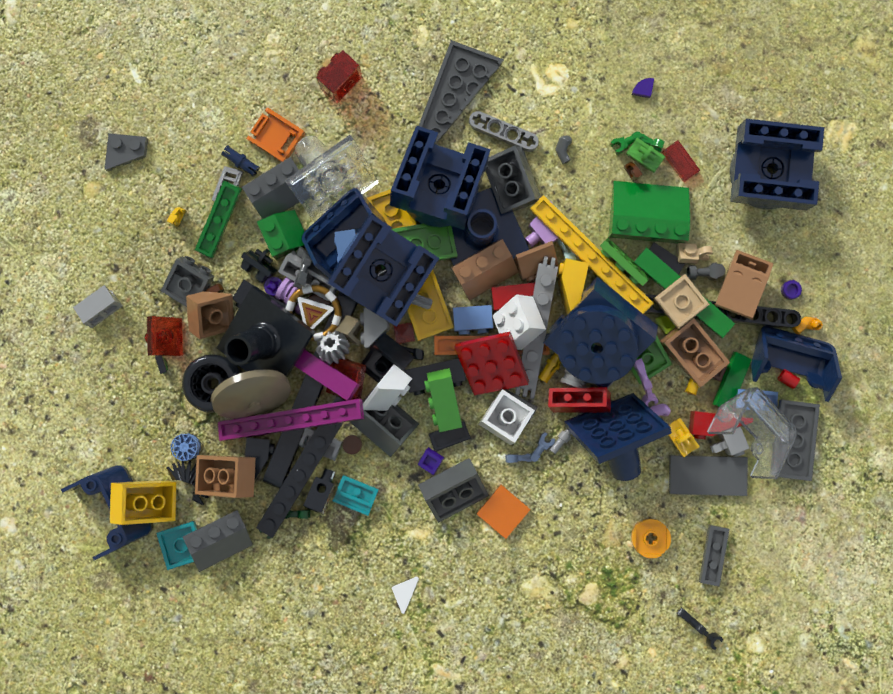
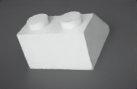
[363,365,412,411]
[479,389,535,445]

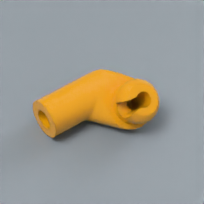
[792,317,823,335]

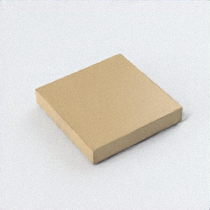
[653,274,710,329]

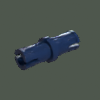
[221,145,260,177]

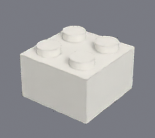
[493,294,546,350]

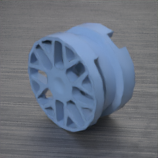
[171,434,201,461]

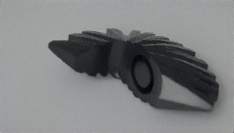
[166,461,209,505]

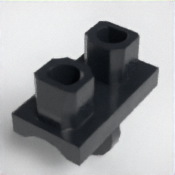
[240,249,278,283]

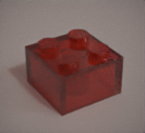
[316,50,363,104]

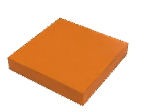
[476,484,531,539]

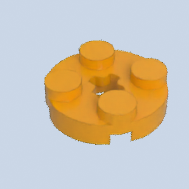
[631,518,671,558]

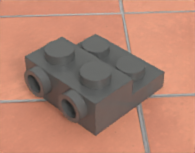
[161,256,215,307]

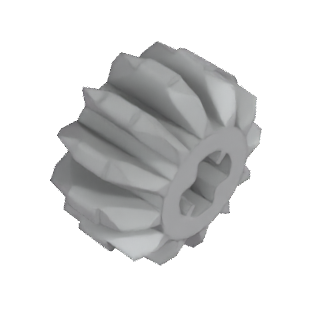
[316,330,350,365]

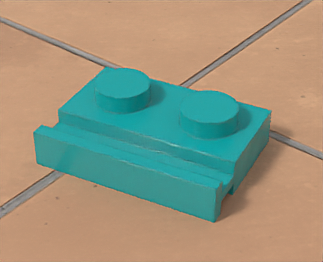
[333,475,379,516]

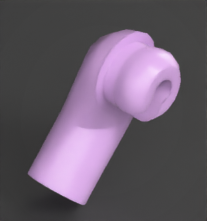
[650,404,671,417]

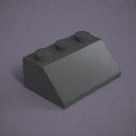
[485,145,541,214]
[242,157,314,219]
[349,389,419,457]
[418,458,489,523]
[183,510,253,572]

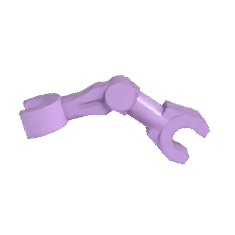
[634,358,658,406]

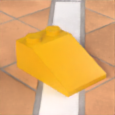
[556,258,589,316]

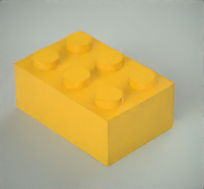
[110,481,176,525]

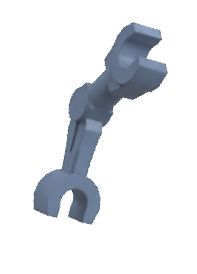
[505,432,555,463]

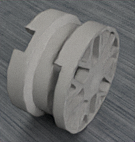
[560,369,587,388]

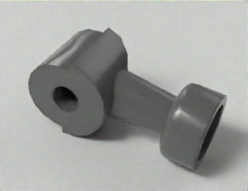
[687,262,725,281]

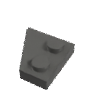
[104,133,148,171]

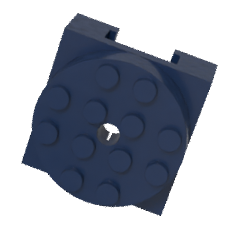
[730,119,825,211]
[390,125,491,230]
[326,214,439,327]
[543,277,658,388]

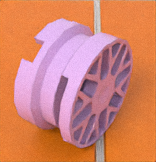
[275,277,303,305]

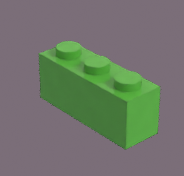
[424,368,462,432]

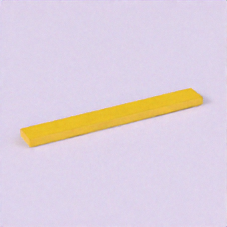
[530,195,654,314]

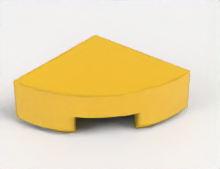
[167,207,186,227]

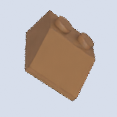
[514,241,559,283]
[186,291,234,339]

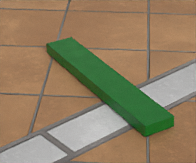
[633,247,735,339]

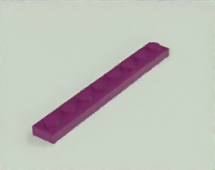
[218,399,364,441]

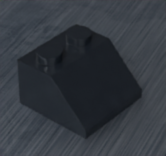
[359,333,415,383]

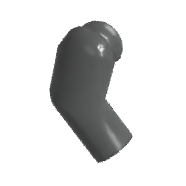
[555,135,572,165]

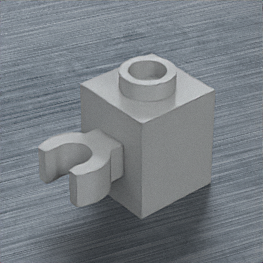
[709,427,749,457]

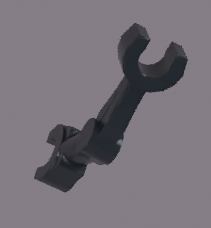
[677,607,723,650]

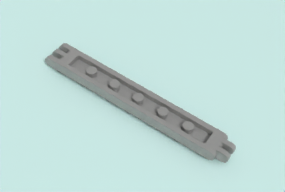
[515,256,558,399]

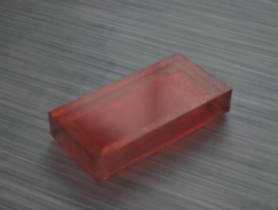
[662,140,700,182]

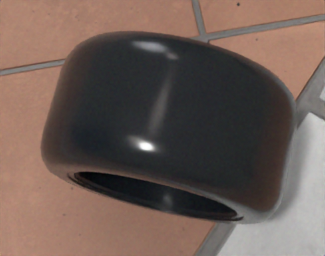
[182,354,242,413]

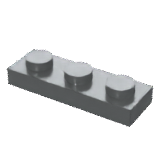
[699,525,730,587]

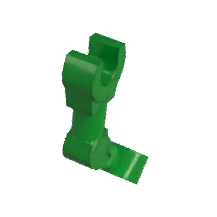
[610,131,665,155]

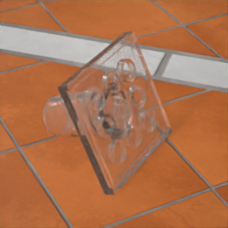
[284,135,379,222]

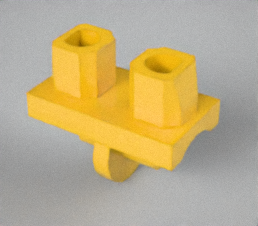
[668,418,700,457]

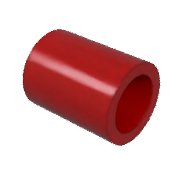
[777,369,800,389]

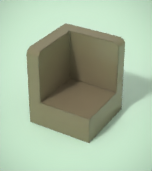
[335,315,362,346]

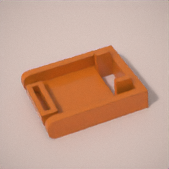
[246,107,305,162]

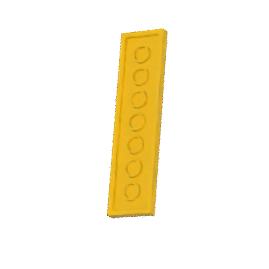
[367,189,454,341]

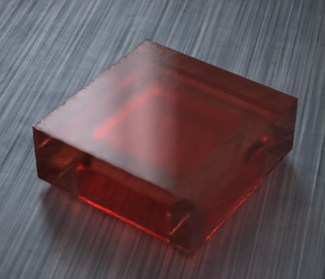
[393,322,415,344]

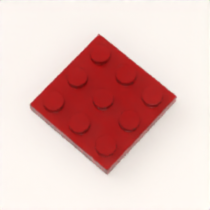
[454,332,529,396]

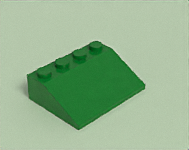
[608,181,690,244]

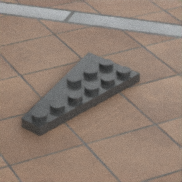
[419,40,504,145]

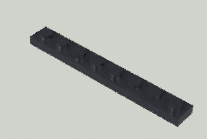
[256,395,347,538]

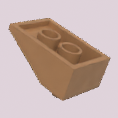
[660,318,730,387]

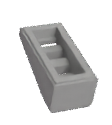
[212,166,243,202]

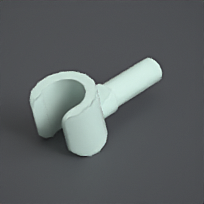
[557,239,576,260]

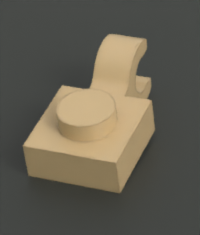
[676,243,713,264]

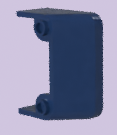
[302,188,387,277]
[751,326,842,402]
[61,465,153,560]

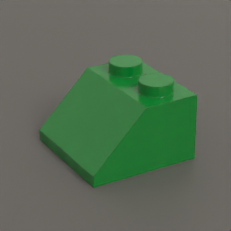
[257,210,305,260]

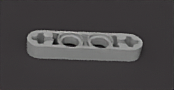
[469,111,539,152]

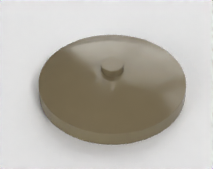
[211,369,291,419]

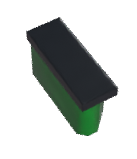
[155,355,168,374]

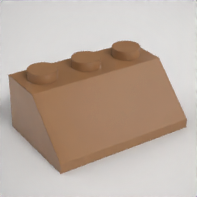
[450,239,519,301]

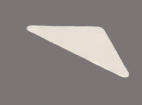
[392,577,419,614]

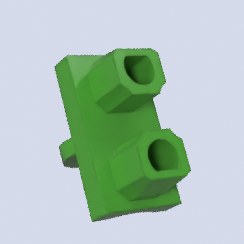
[626,138,666,173]

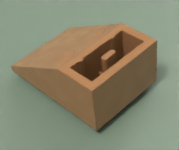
[715,250,774,319]

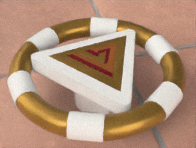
[285,284,341,341]

